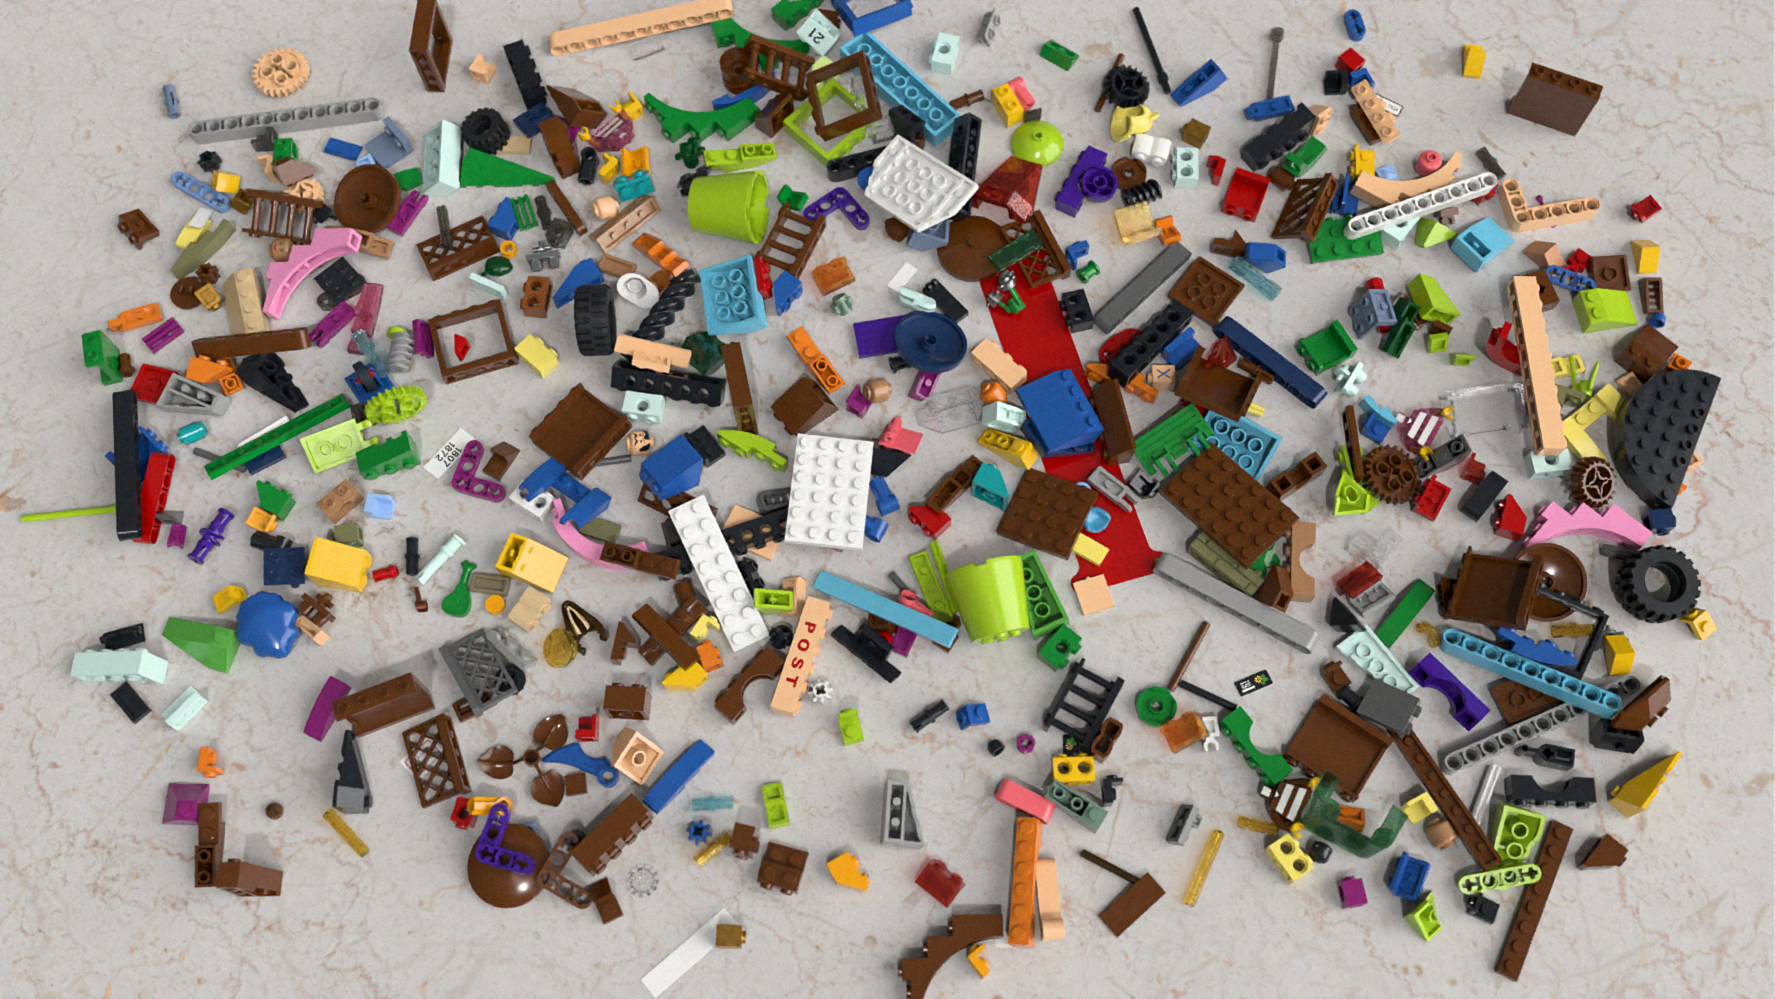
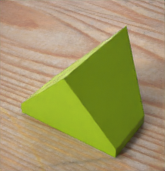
[1415,217,1457,248]
[1332,470,1370,516]
[1403,890,1442,942]

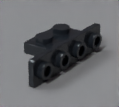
[831,623,902,683]

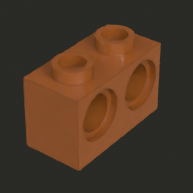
[520,276,553,319]

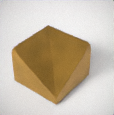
[229,188,254,215]

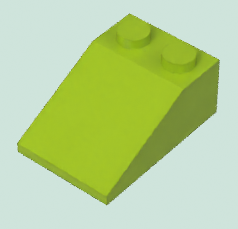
[1572,288,1638,334]

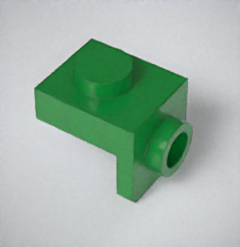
[777,184,809,211]

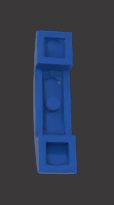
[712,70,775,111]

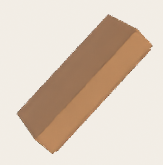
[597,253,638,279]

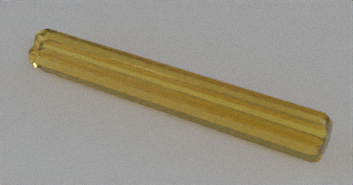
[1184,829,1225,907]

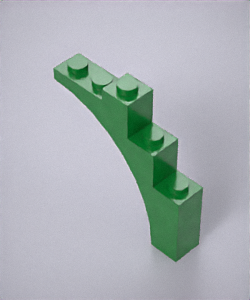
[709,17,810,73]
[644,93,759,144]

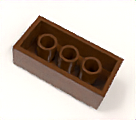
[570,793,654,877]

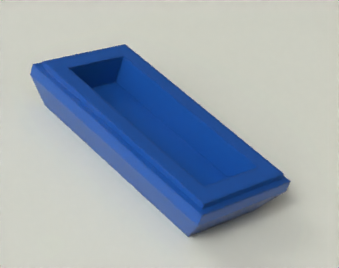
[323,137,363,161]

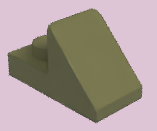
[1555,384,1586,408]

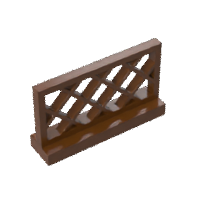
[1271,173,1339,242]
[999,209,1072,289]
[416,215,500,281]
[402,714,472,809]

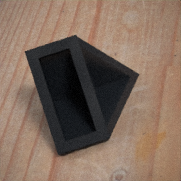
[870,438,912,478]

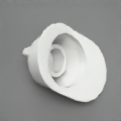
[617,273,659,308]

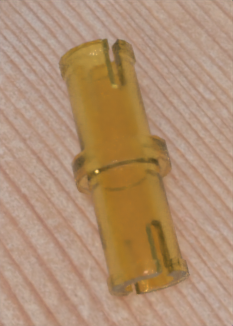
[1551,623,1594,639]
[693,831,731,868]

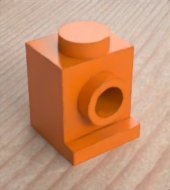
[696,640,724,673]

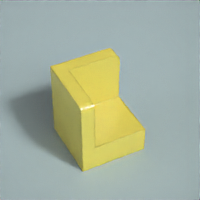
[1401,792,1438,824]

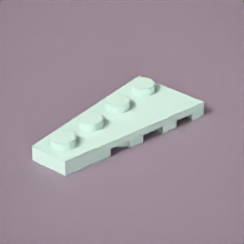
[1334,624,1419,694]

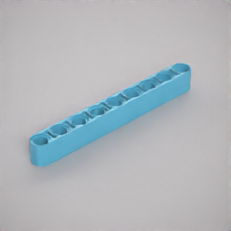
[1439,629,1622,719]

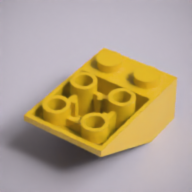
[495,532,569,593]

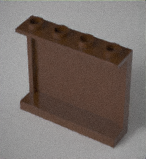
[1507,62,1603,136]
[1174,346,1262,422]
[529,382,633,481]
[1447,546,1544,631]
[331,672,435,738]
[1283,694,1394,803]

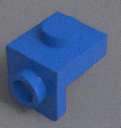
[1065,240,1089,270]
[956,703,990,730]

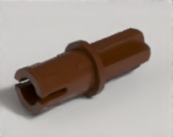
[949,89,985,110]
[1238,357,1275,385]

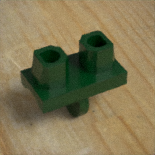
[675,137,706,169]

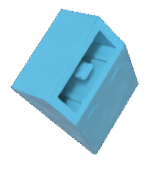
[1450,217,1515,273]

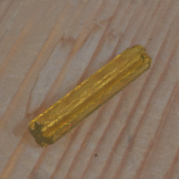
[323,809,370,857]

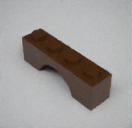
[714,646,785,726]

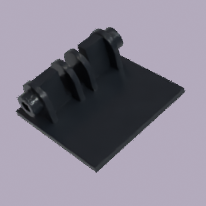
[677,165,712,197]
[313,256,366,304]

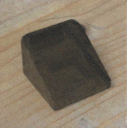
[1023,108,1042,123]

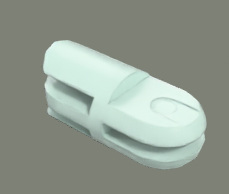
[897,286,936,312]

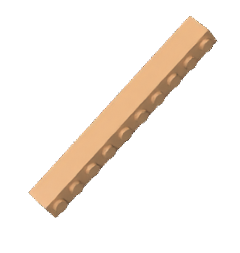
[1506,276,1567,456]

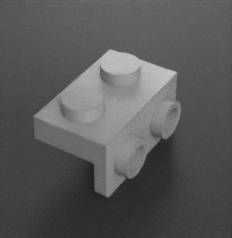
[1347,573,1395,618]

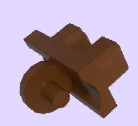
[297,593,336,628]

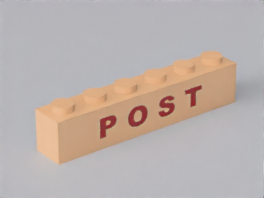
[770,596,833,718]

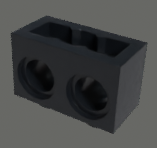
[1059,288,1094,334]

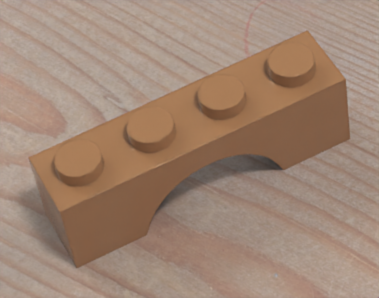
[1284,522,1316,603]

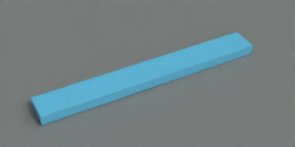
[812,570,958,648]

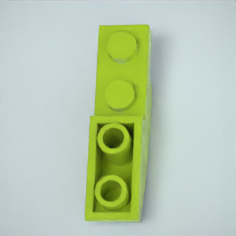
[703,142,777,173]
[717,430,788,473]

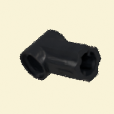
[577,147,599,186]
[250,531,293,551]

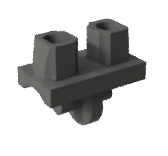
[525,241,561,272]

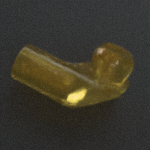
[1416,621,1440,648]

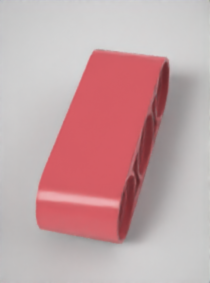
[994,779,1056,824]

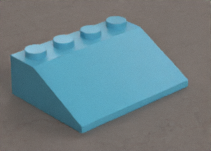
[699,254,767,335]
[1188,410,1283,481]

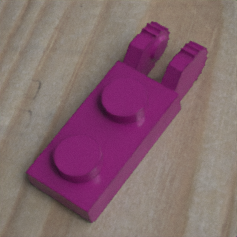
[386,190,428,237]
[309,300,358,348]

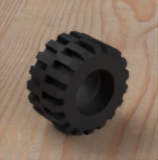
[460,107,510,155]

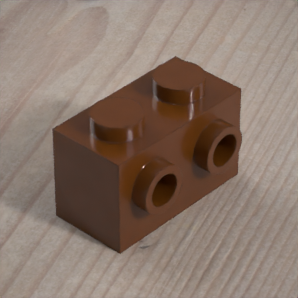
[729,822,760,860]

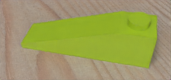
[1483,801,1546,891]

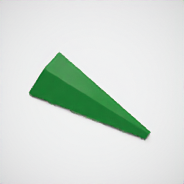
[460,147,556,188]

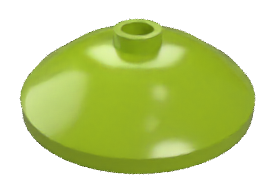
[1011,120,1064,168]

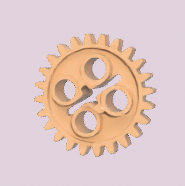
[252,46,310,99]

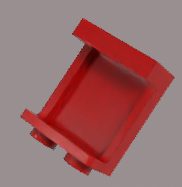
[1221,167,1271,223]

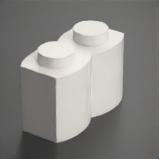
[1131,134,1171,167]

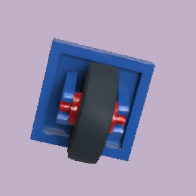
[344,359,395,409]

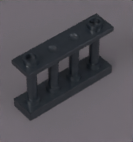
[1043,658,1125,754]

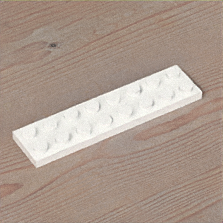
[668,495,769,653]

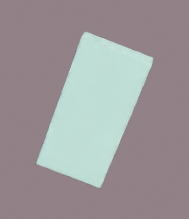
[469,273,508,300]

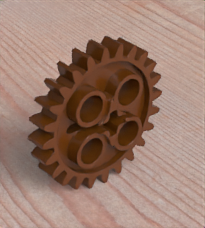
[1362,444,1422,506]

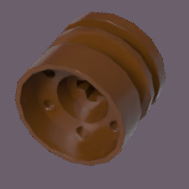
[719,47,758,95]

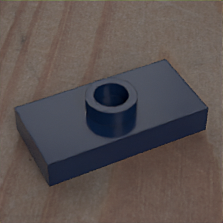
[245,445,286,475]

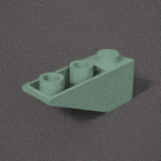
[1044,779,1108,833]

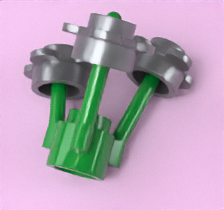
[986,270,1026,315]

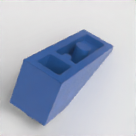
[1170,59,1228,107]
[552,257,605,309]

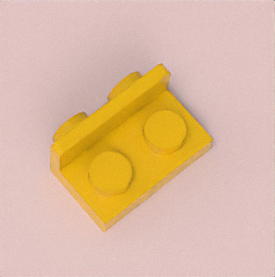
[1349,144,1375,182]

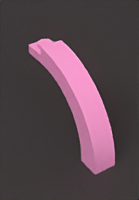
[552,497,648,570]

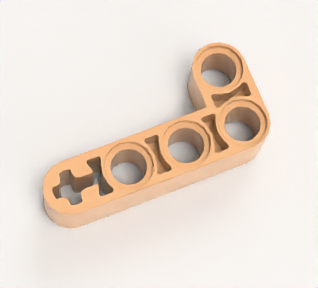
[1035,858,1065,942]

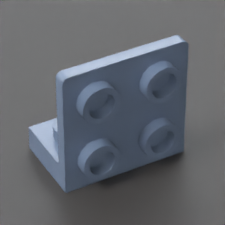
[365,116,413,169]
[1349,289,1397,339]

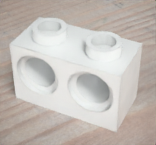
[509,480,555,524]

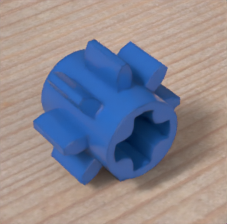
[686,819,712,846]

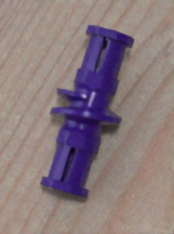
[187,508,235,565]

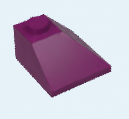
[162,783,210,825]

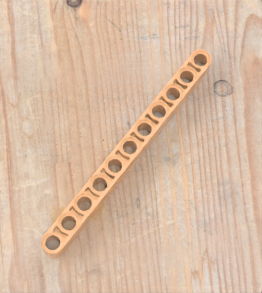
[549,0,733,56]

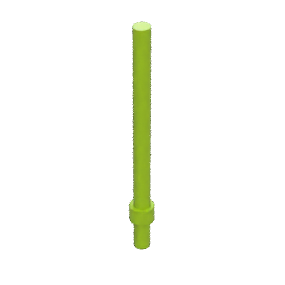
[21,503,116,523]

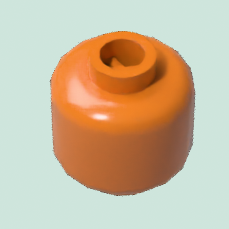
[979,381,1007,405]

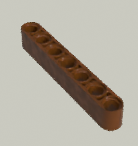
[191,327,312,359]

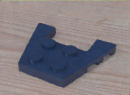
[1020,418,1096,458]

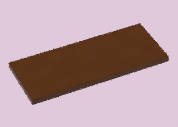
[1099,872,1166,938]

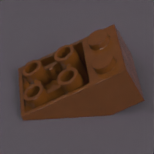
[546,85,607,129]

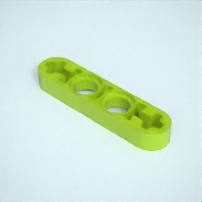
[1457,862,1541,894]

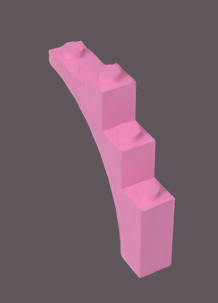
[262,228,362,319]
[1521,501,1653,551]

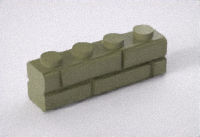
[1187,532,1265,597]

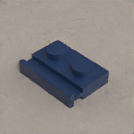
[513,102,555,139]

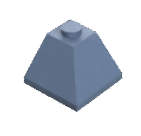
[906,219,950,252]

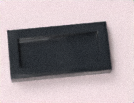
[110,682,152,724]

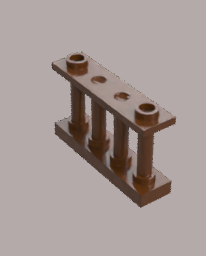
[739,34,815,102]
[242,188,323,245]
[755,201,827,280]

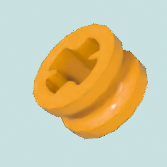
[500,240,518,259]

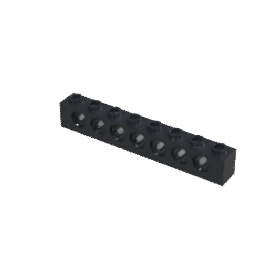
[653,507,789,581]

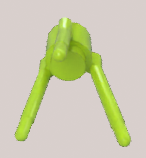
[1569,354,1599,399]

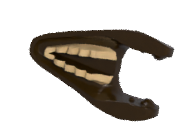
[561,600,607,656]

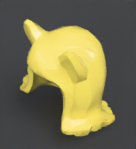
[1110,104,1159,143]

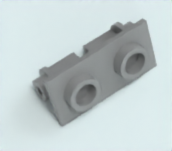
[976,8,1001,46]

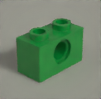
[1037,624,1082,673]

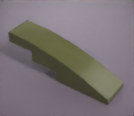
[170,219,236,280]

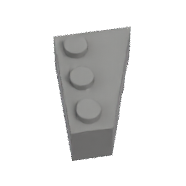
[155,373,231,416]
[880,780,925,850]

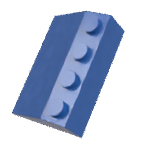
[1015,369,1104,453]

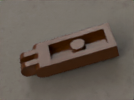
[1350,102,1382,146]

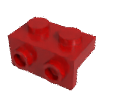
[753,256,773,300]
[1412,474,1451,522]

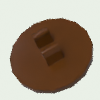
[170,277,205,310]

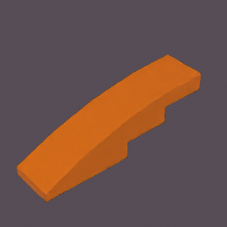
[631,232,689,277]

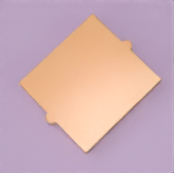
[1073,574,1115,616]

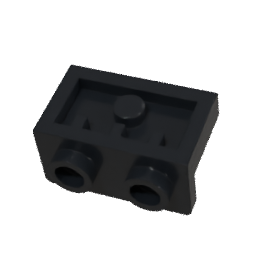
[684,425,726,468]

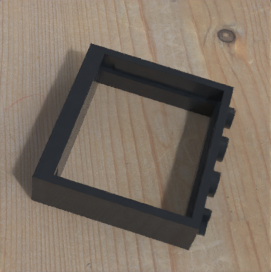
[1500,583,1609,680]

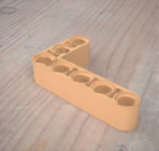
[1497,178,1600,233]

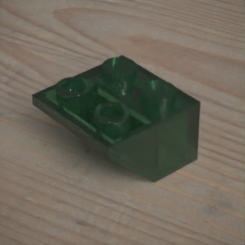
[681,331,726,376]

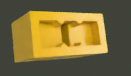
[1051,753,1095,786]

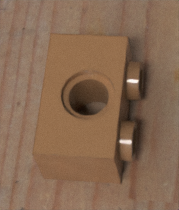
[316,479,364,524]

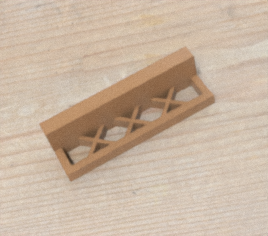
[589,194,661,253]

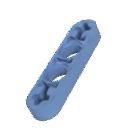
[171,171,231,214]

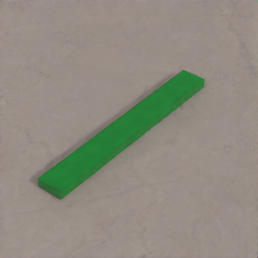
[204,393,350,480]

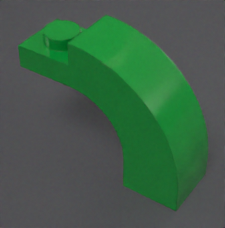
[1282,136,1328,178]

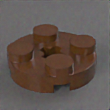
[1112,157,1147,191]

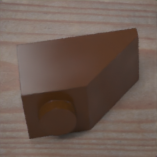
[1576,833,1629,870]

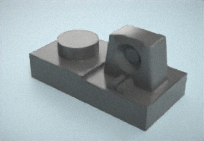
[1166,804,1202,846]

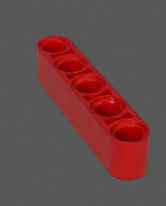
[132,452,175,544]

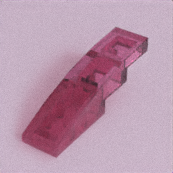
[347,282,384,356]

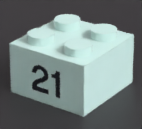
[796,9,842,56]

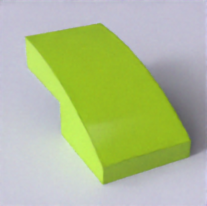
[762,782,790,829]

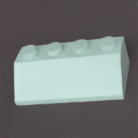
[420,120,462,196]

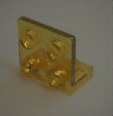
[1113,201,1163,246]

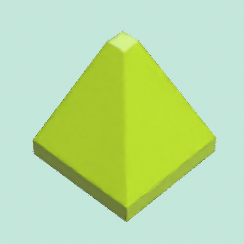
[1450,353,1475,366]

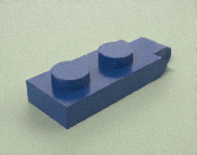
[1244,95,1295,122]

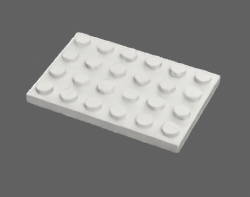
[784,433,874,551]

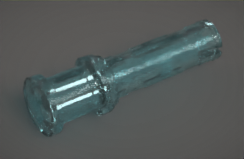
[351,329,390,378]

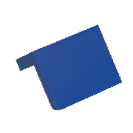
[1348,67,1375,99]

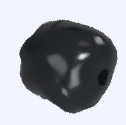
[1308,841,1333,864]

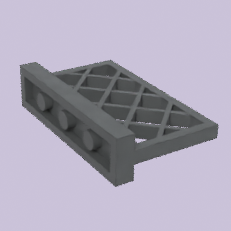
[438,629,519,718]

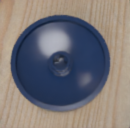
[893,311,967,373]

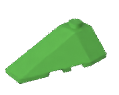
[162,617,241,674]

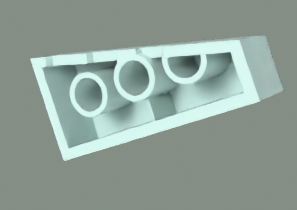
[70,648,168,684]

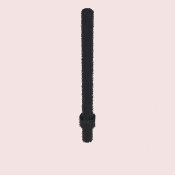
[1133,7,1171,94]

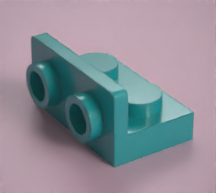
[613,169,655,202]

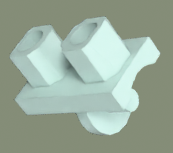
[1334,362,1367,397]

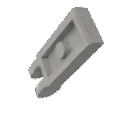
[1087,466,1140,513]
[486,626,538,670]

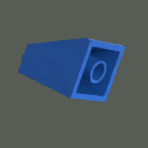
[639,435,703,501]

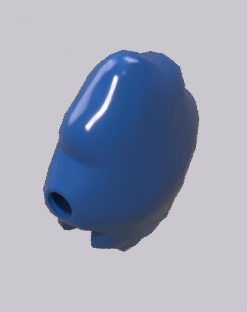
[236,591,300,659]

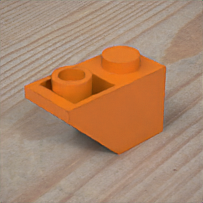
[185,355,234,384]

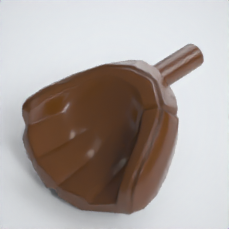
[885,217,909,243]

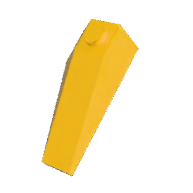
[1608,751,1682,818]

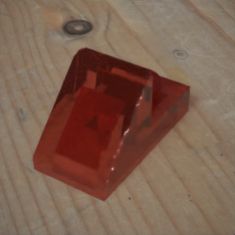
[1206,335,1237,371]

